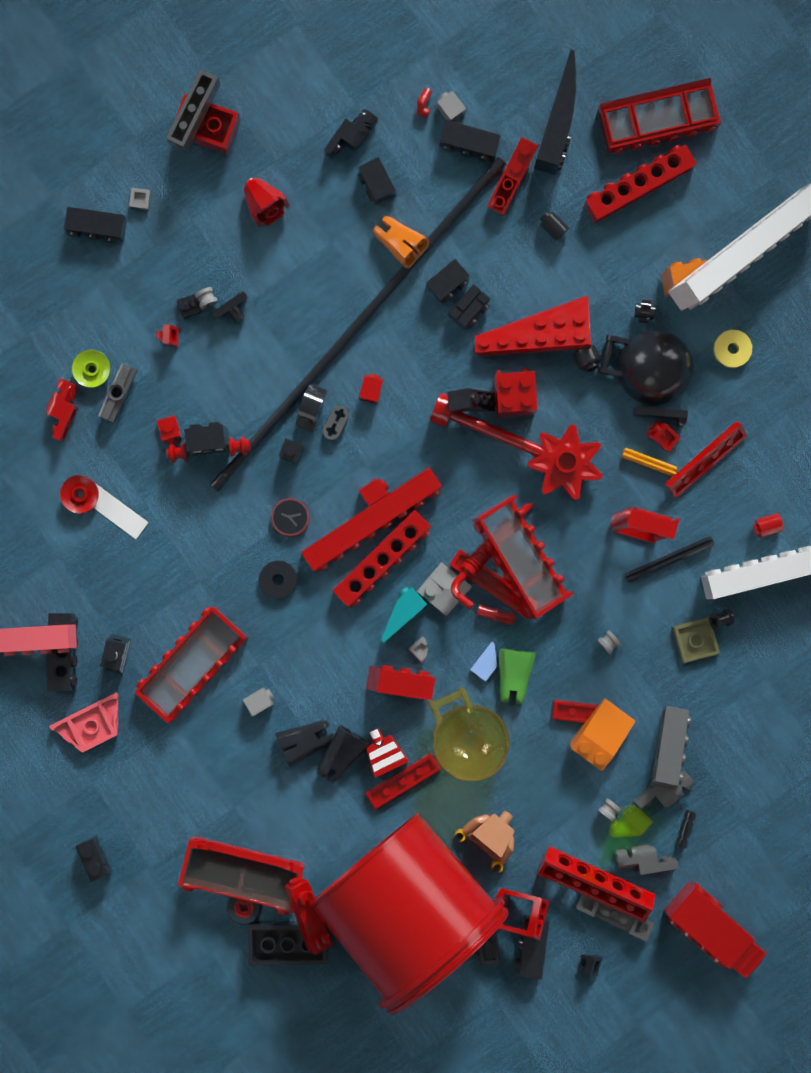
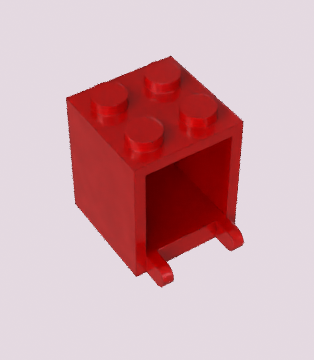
[493,368,538,418]

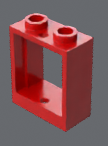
[495,888,549,940]

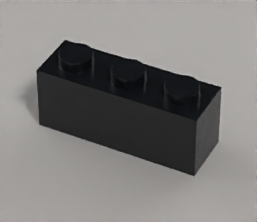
[439,120,501,162]
[64,207,127,243]
[515,914,549,980]

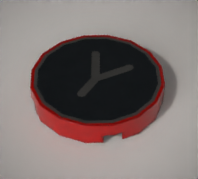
[271,498,310,536]

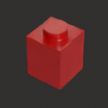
[359,373,383,404]
[359,477,389,507]

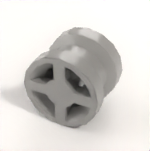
[195,287,218,309]
[597,630,621,655]
[598,798,622,822]

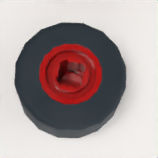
[227,887,263,925]

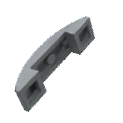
[576,894,655,942]

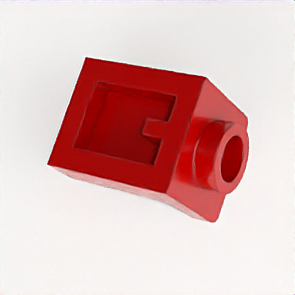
[157,415,182,445]
[646,421,681,452]

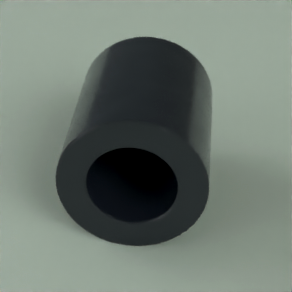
[540,211,569,241]

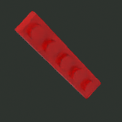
[665,421,747,498]
[448,549,539,620]

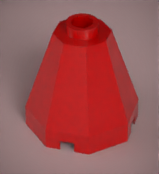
[243,178,290,227]

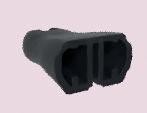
[275,720,334,768]
[317,725,370,783]

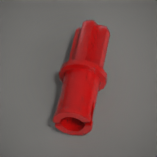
[476,604,515,625]

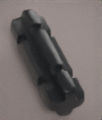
[676,810,697,848]

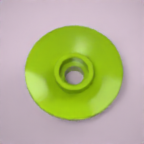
[72,349,110,388]

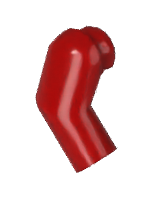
[417,88,432,118]

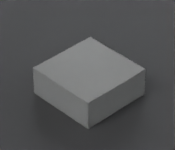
[129,188,151,210]

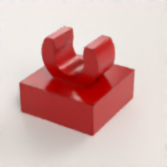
[156,324,179,347]

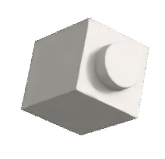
[437,90,466,122]
[243,687,275,716]

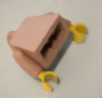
[454,811,514,873]

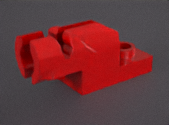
[46,378,79,442]

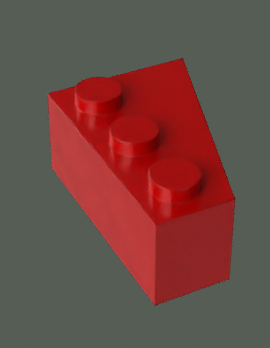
[366,665,436,700]

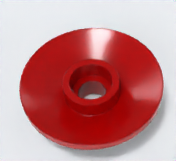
[60,475,99,513]

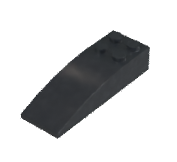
[534,49,576,175]

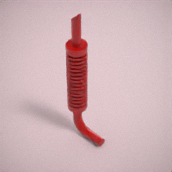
[450,503,534,609]

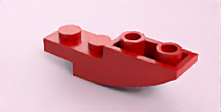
[487,137,539,215]

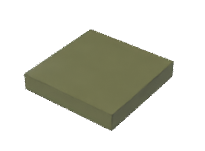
[672,617,720,664]

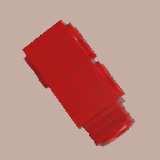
[664,881,767,979]

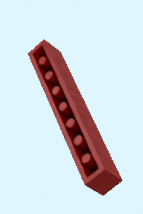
[301,467,442,573]

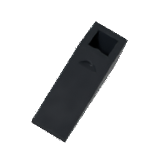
[447,388,495,412]

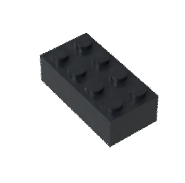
[248,921,328,966]

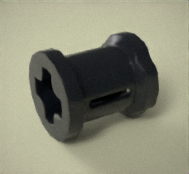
[708,609,735,630]

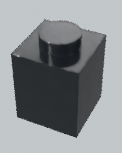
[278,438,305,465]

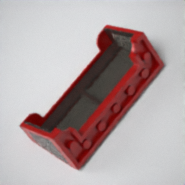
[178,836,306,916]

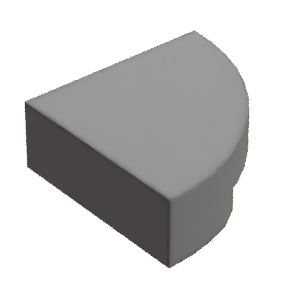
[409,636,428,663]

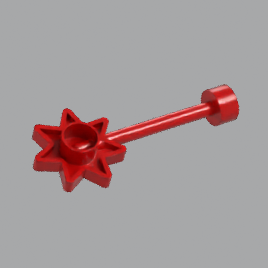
[429,393,602,500]

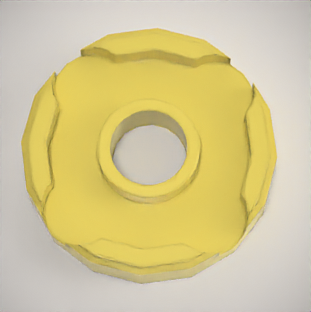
[713,330,752,368]

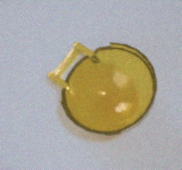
[428,686,510,781]

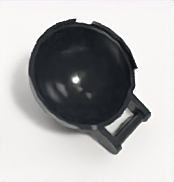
[597,330,694,405]

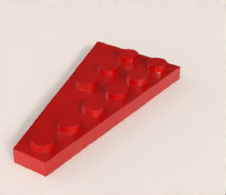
[475,295,591,356]

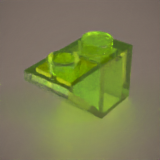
[608,804,653,837]

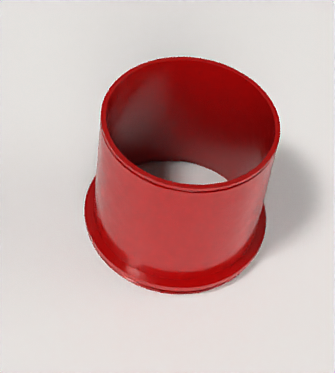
[310,813,509,1015]

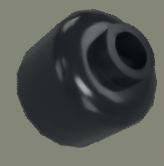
[573,344,601,373]

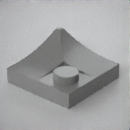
[416,562,472,616]

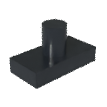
[212,291,248,323]

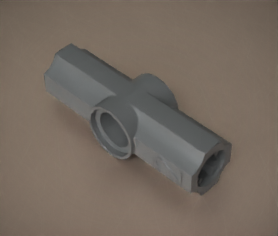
[98,363,137,423]

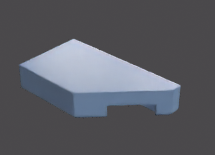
[470,642,497,681]

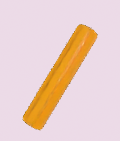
[622,448,677,476]

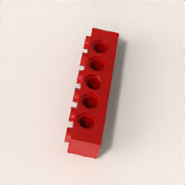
[584,144,697,224]
[332,510,431,607]
[538,846,655,922]

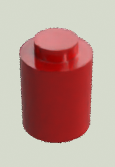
[752,513,784,538]

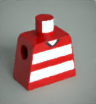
[366,728,409,778]

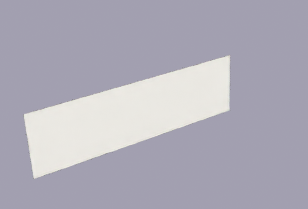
[77,484,148,539]

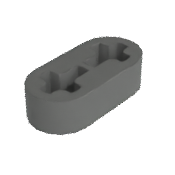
[323,406,349,441]

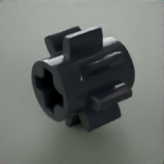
[634,299,656,324]

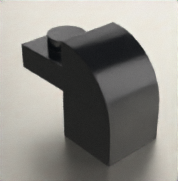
[295,384,327,432]

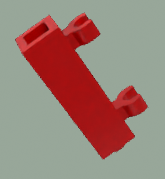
[284,877,332,954]

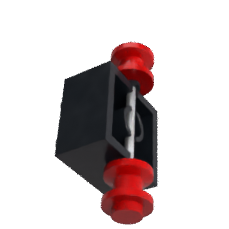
[166,422,251,463]

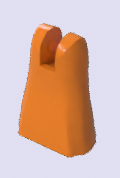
[373,216,430,268]

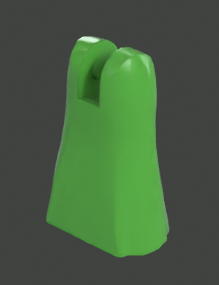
[499,649,536,705]

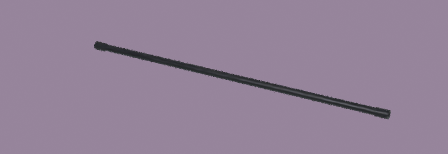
[209,157,506,492]

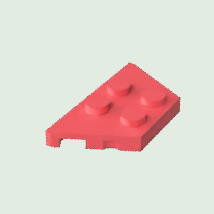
[49,692,118,753]

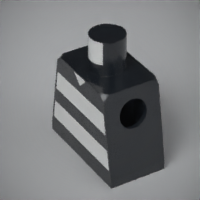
[100,634,132,674]

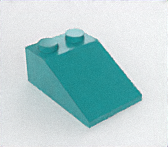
[381,587,427,643]

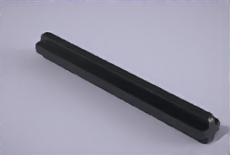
[625,536,714,583]

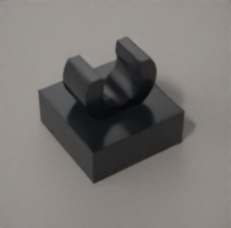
[177,294,201,319]
[578,954,603,977]

